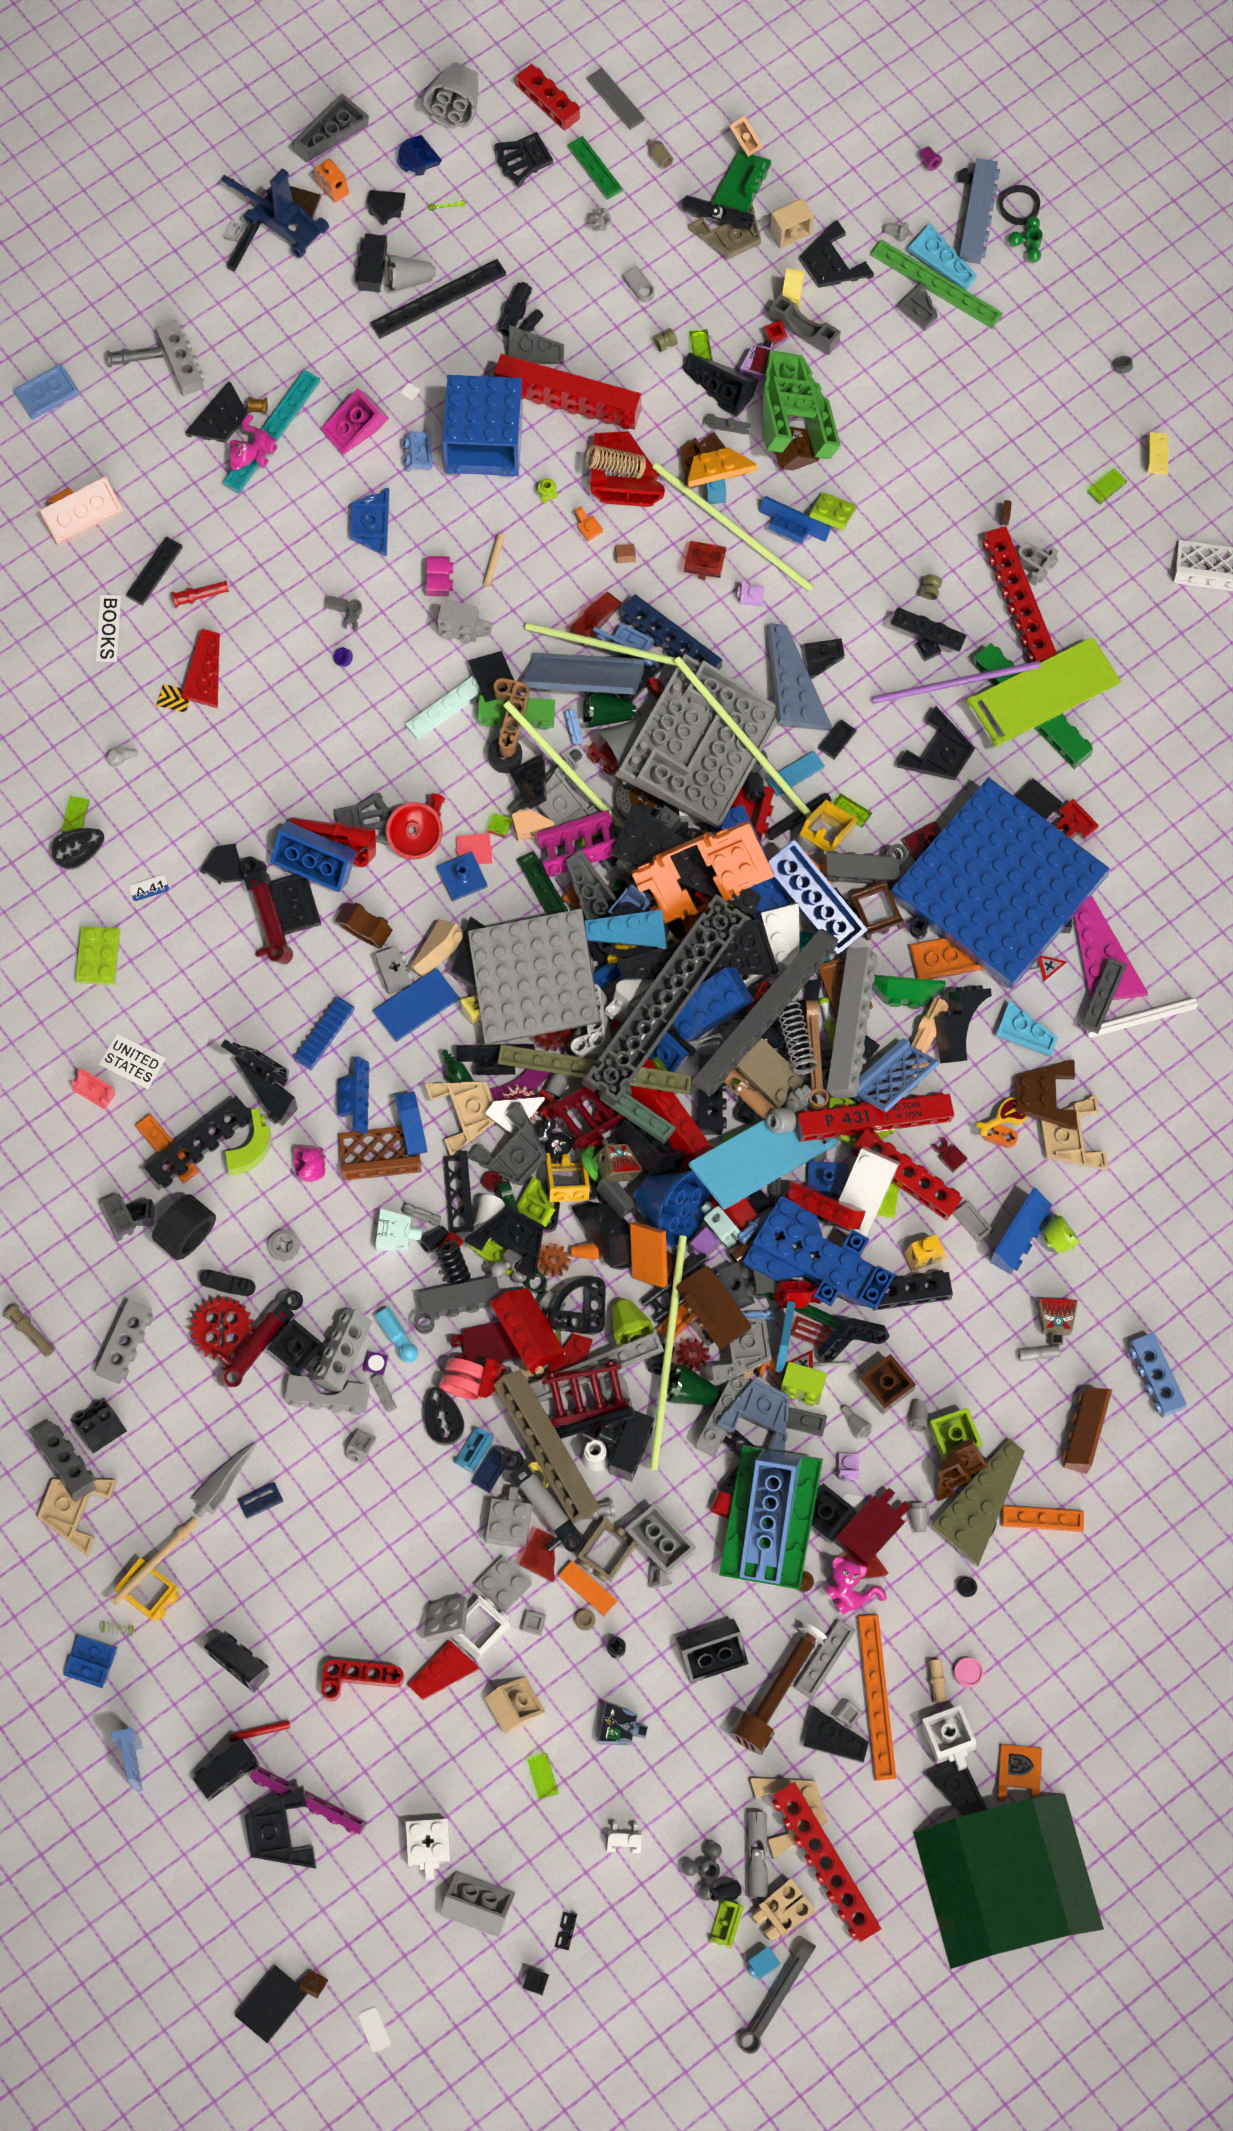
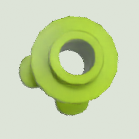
[537,478,558,503]

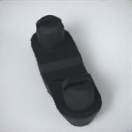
[199,1270,256,1296]

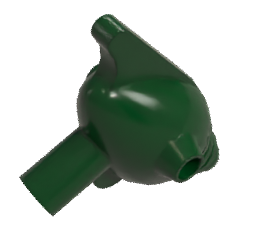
[442,1049,474,1083]

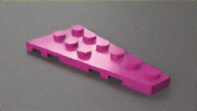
[1074,896,1148,1002]

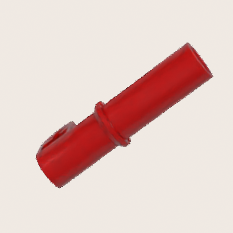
[290,817,376,867]

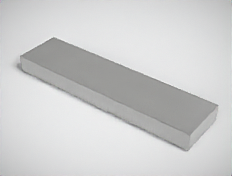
[794,1620,856,1700]

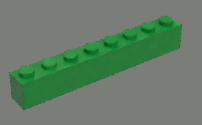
[973,643,1093,770]

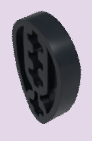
[52,828,105,870]
[424,1388,465,1446]

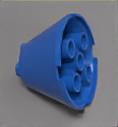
[633,1171,710,1247]

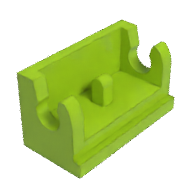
[709,1900,744,1949]

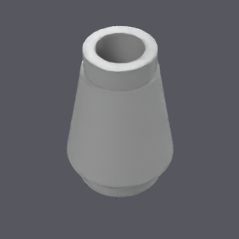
[910,1400,930,1432]
[909,1503,929,1532]

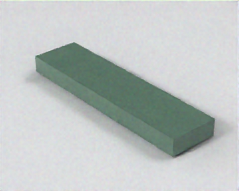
[601,1092,676,1144]

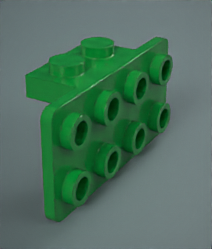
[713,151,771,212]

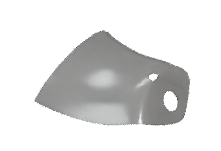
[588,715,649,785]

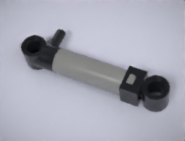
[501,1450,585,1552]

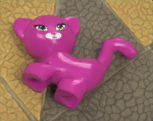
[229,414,278,470]
[822,1556,887,1615]

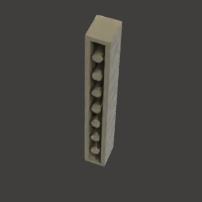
[493,1370,600,1523]

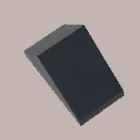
[126,1199,155,1226]

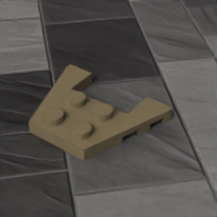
[688,204,761,259]

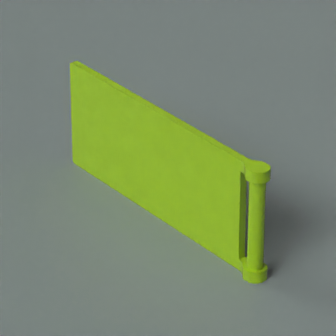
[966,637,1121,748]

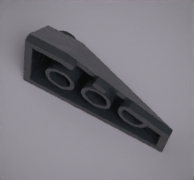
[683,353,759,416]
[235,1056,298,1126]

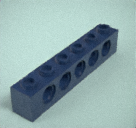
[621,594,723,670]

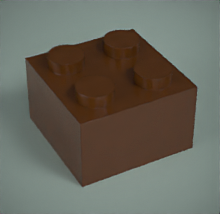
[858,1354,916,1414]

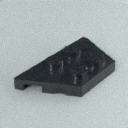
[185,382,248,443]

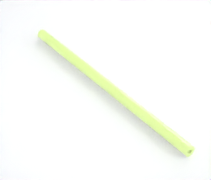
[525,623,677,666]
[503,701,624,828]

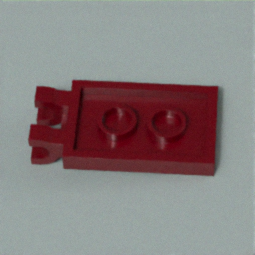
[451,1322,522,1367]
[835,1488,910,1566]

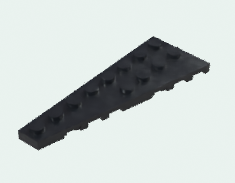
[611,803,761,915]

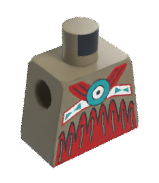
[596,1137,642,1182]
[1037,1298,1078,1345]

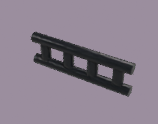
[641,1253,721,1323]

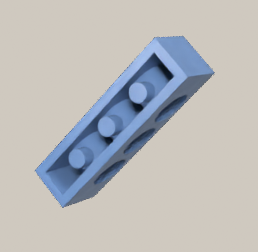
[1128,1332,1187,1418]

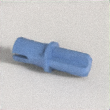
[737,1212,769,1244]

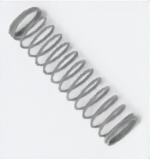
[778,996,818,1074]

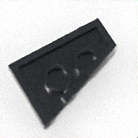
[925,1762,988,1816]

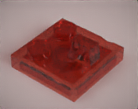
[684,541,727,580]

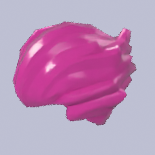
[293,1145,326,1182]

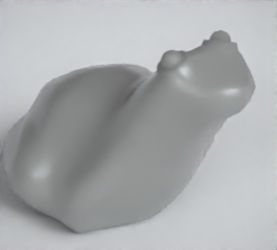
[106,746,138,767]

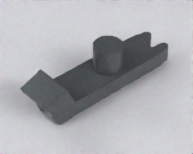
[705,414,751,434]

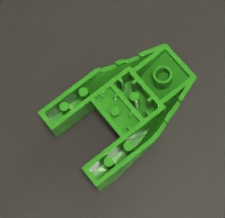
[763,350,841,459]

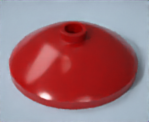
[385,802,443,860]

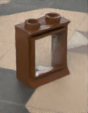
[850,881,904,941]

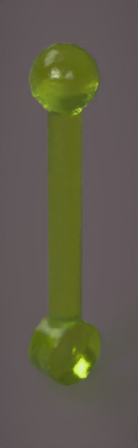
[428,200,466,211]

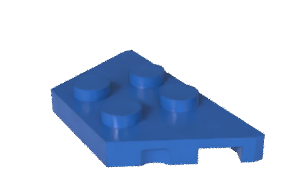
[350,488,390,556]

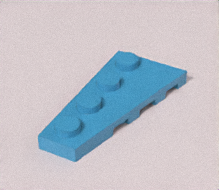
[585,909,667,949]

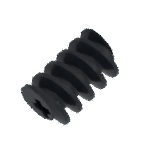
[435,1240,471,1284]

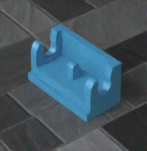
[454,1427,494,1474]

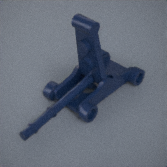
[221,168,330,258]

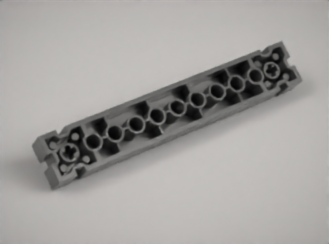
[581,894,748,1106]

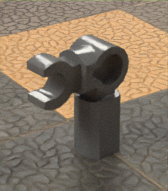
[326,596,362,631]

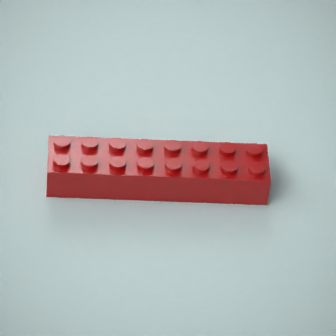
[494,354,642,430]

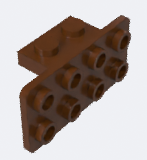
[676,1266,752,1349]

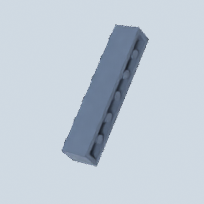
[959,158,1000,264]

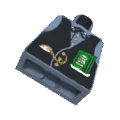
[598,1702,648,1746]

